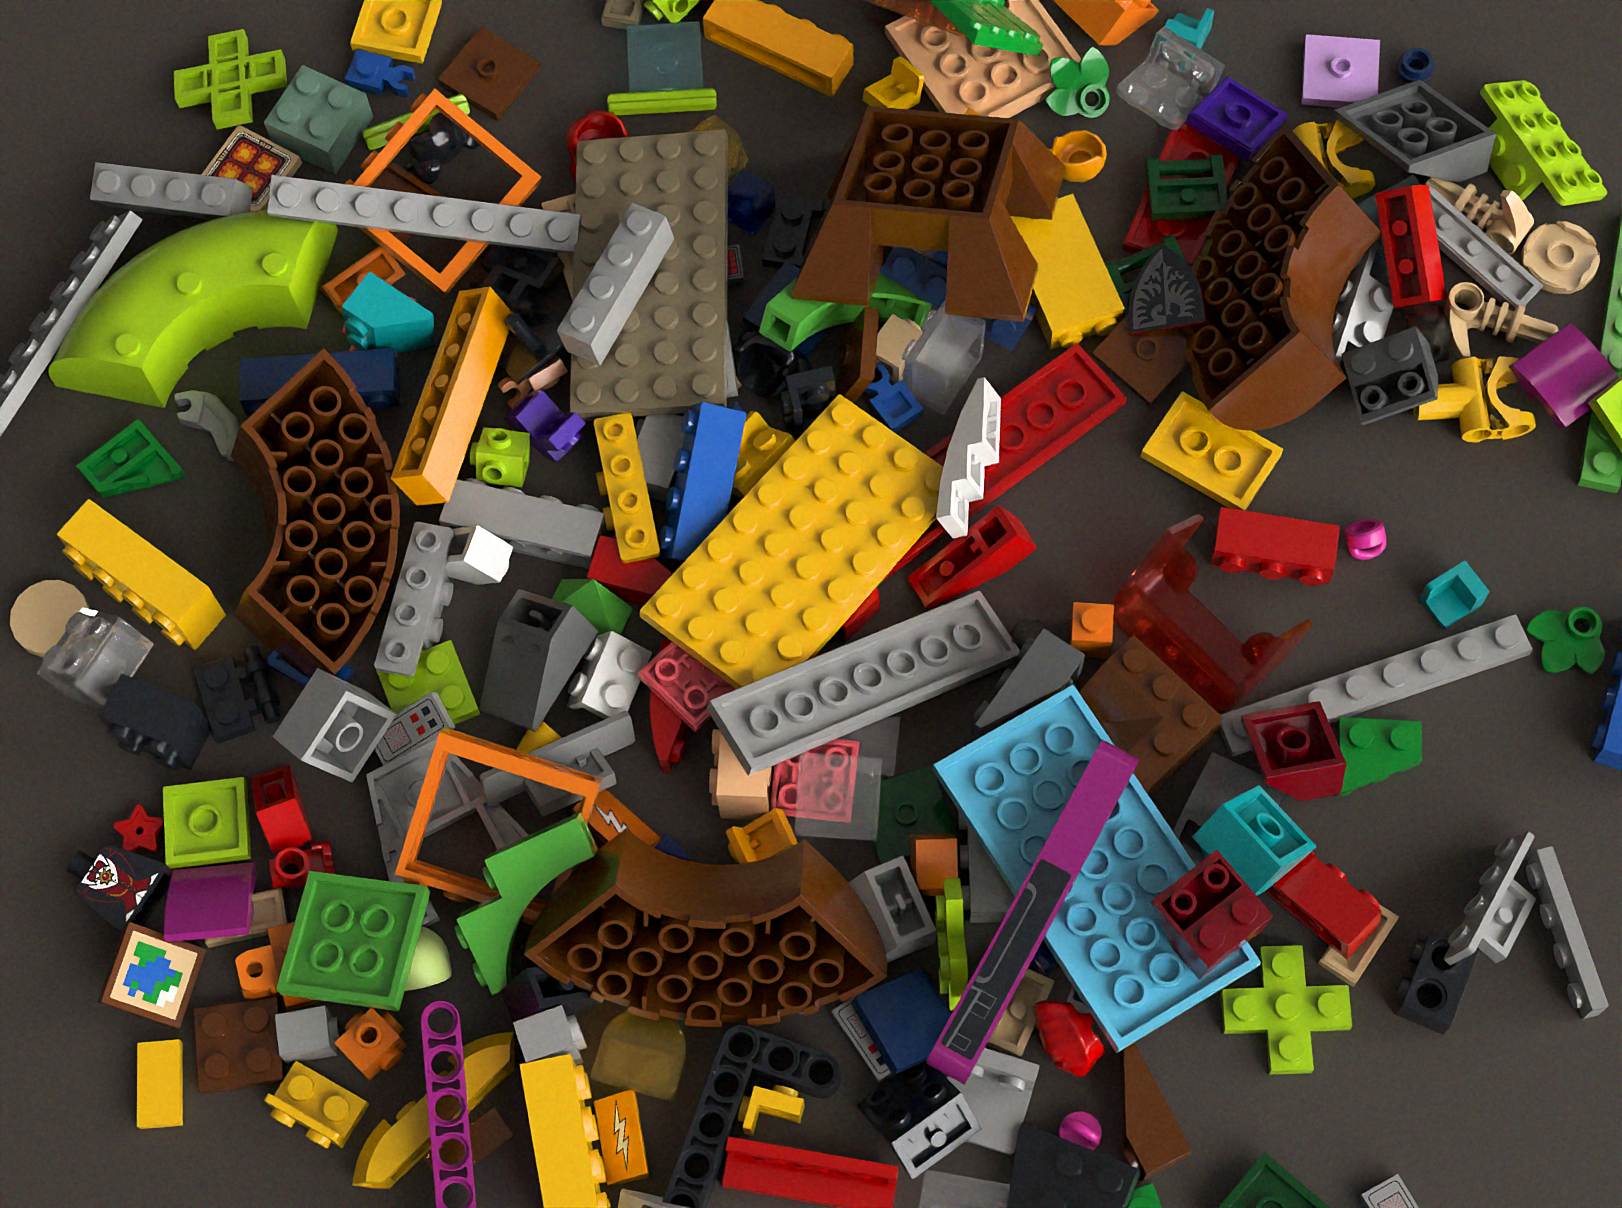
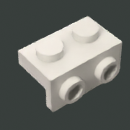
[567,631,652,719]

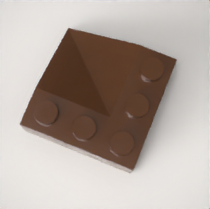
[1079,635,1223,798]

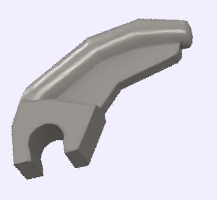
[174,390,240,462]

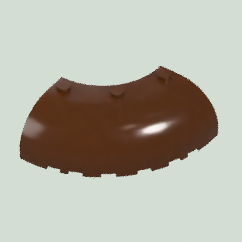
[1183,124,1382,431]
[231,348,400,677]
[524,828,887,1027]

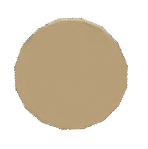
[1521,221,1600,294]
[10,580,91,658]

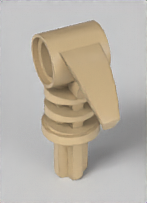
[1425,177,1534,255]
[1442,282,1558,360]

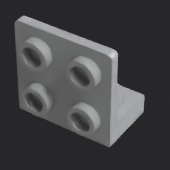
[947,1048,1040,1156]

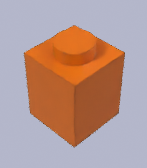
[1069,602,1114,659]
[910,833,958,896]

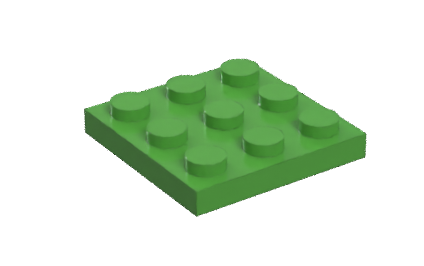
[276,871,431,1011]

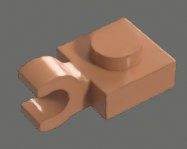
[497,354,568,409]

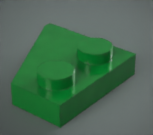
[76,419,186,498]
[1337,717,1422,797]

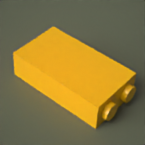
[1010,194,1125,350]

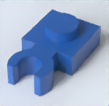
[344,49,415,97]
[864,364,924,433]

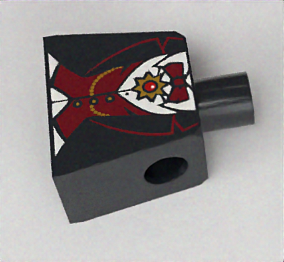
[67,844,172,934]

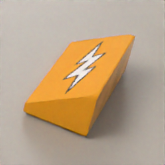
[594,1089,650,1186]

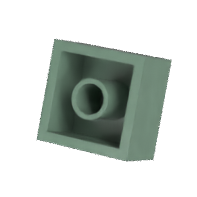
[264,65,373,174]

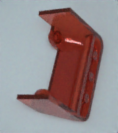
[1111,514,1314,715]

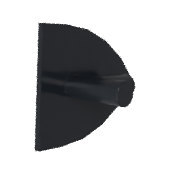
[500,313,564,385]

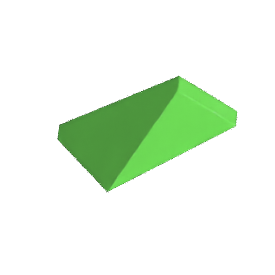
[552,579,634,636]

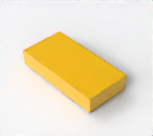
[137,1039,183,1129]

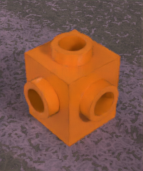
[334,1008,407,1081]

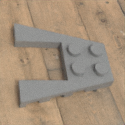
[366,739,528,927]

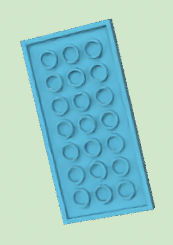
[932,685,1261,1053]

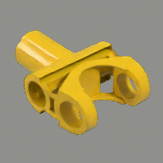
[1293,120,1375,198]
[1412,356,1536,442]

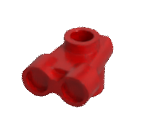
[268,841,335,889]

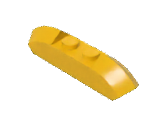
[352,1032,516,1189]

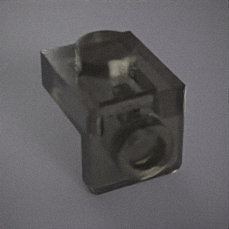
[1402,303,1451,362]

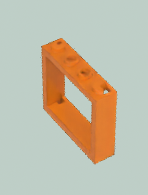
[345,88,541,298]
[394,727,603,925]

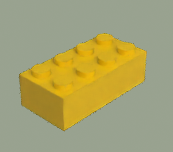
[57,499,226,650]
[519,1054,612,1208]

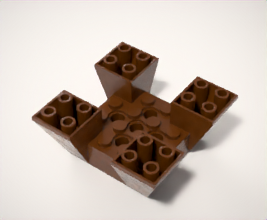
[792,106,1065,322]

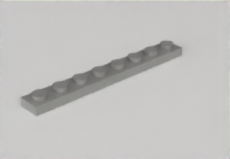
[267,175,580,254]
[1219,614,1533,757]

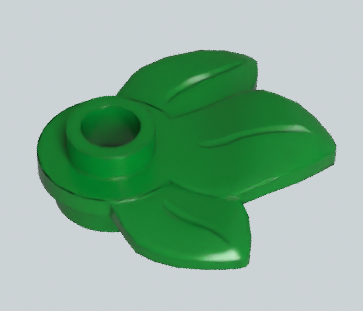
[1045,47,1110,118]
[1526,606,1605,675]

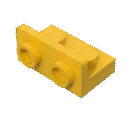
[731,411,795,498]
[264,1061,369,1149]

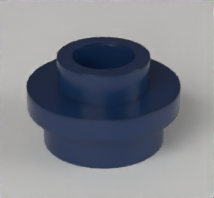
[1397,48,1435,83]

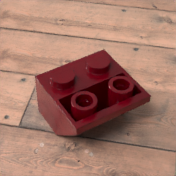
[1150,850,1273,980]

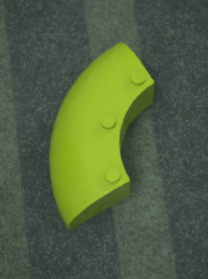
[48,210,338,408]

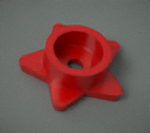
[113,804,164,852]

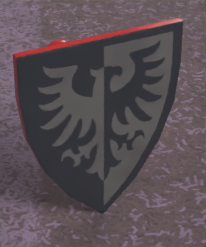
[1128,245,1206,335]

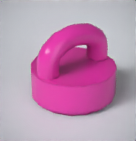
[1344,519,1386,560]
[1058,1111,1102,1151]

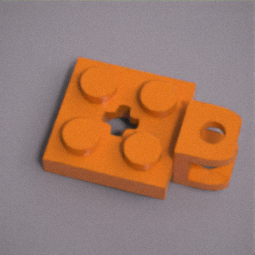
[235,922,325,1011]

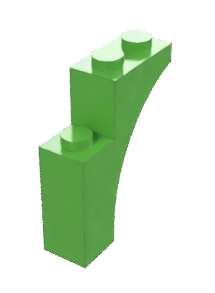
[759,264,932,352]
[455,812,598,995]

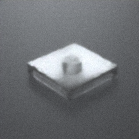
[794,753,883,841]

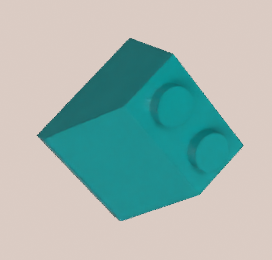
[341,271,435,354]
[1192,785,1317,896]

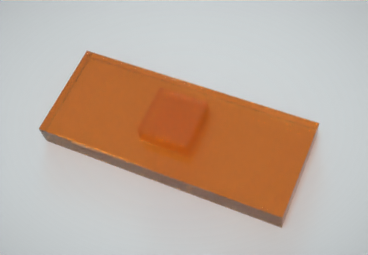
[424,1108,514,1171]

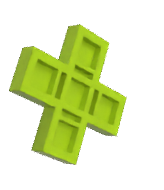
[174,29,287,129]
[935,878,968,1010]
[1220,945,1352,1075]

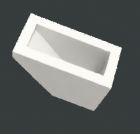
[444,525,513,585]

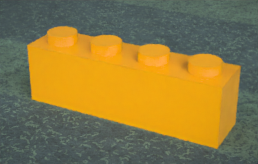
[703,0,854,98]

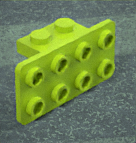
[1480,80,1607,206]

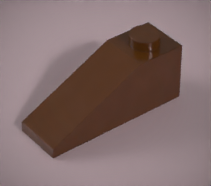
[1120,1042,1192,1181]

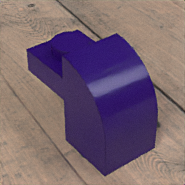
[504,390,586,462]

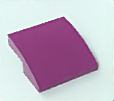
[1509,323,1619,429]
[164,862,257,942]

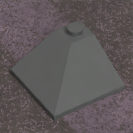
[1333,80,1496,182]

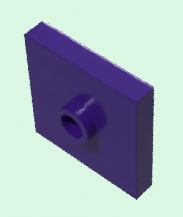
[1186,76,1288,161]

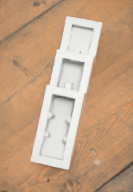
[936,377,1001,539]

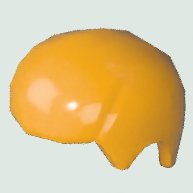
[1049,130,1107,182]

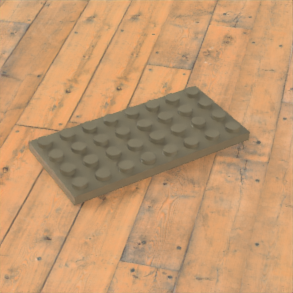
[570,129,728,420]

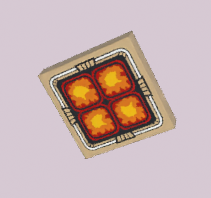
[201,125,302,212]

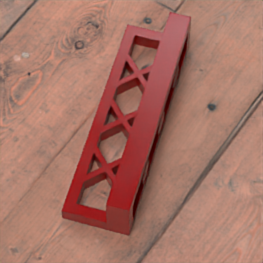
[722,1137,899,1208]

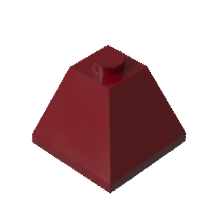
[1241,701,1346,801]

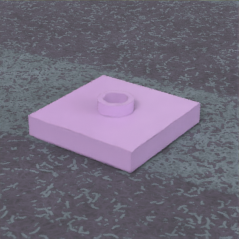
[1301,34,1380,108]

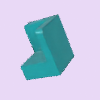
[1159,8,1214,64]
[1419,560,1490,629]

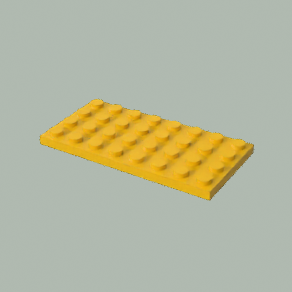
[640,394,944,689]

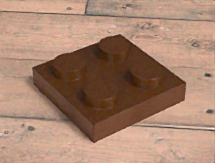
[194,997,286,1094]

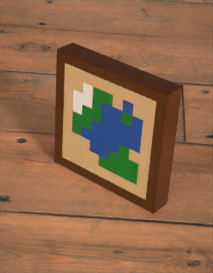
[97,922,206,1029]

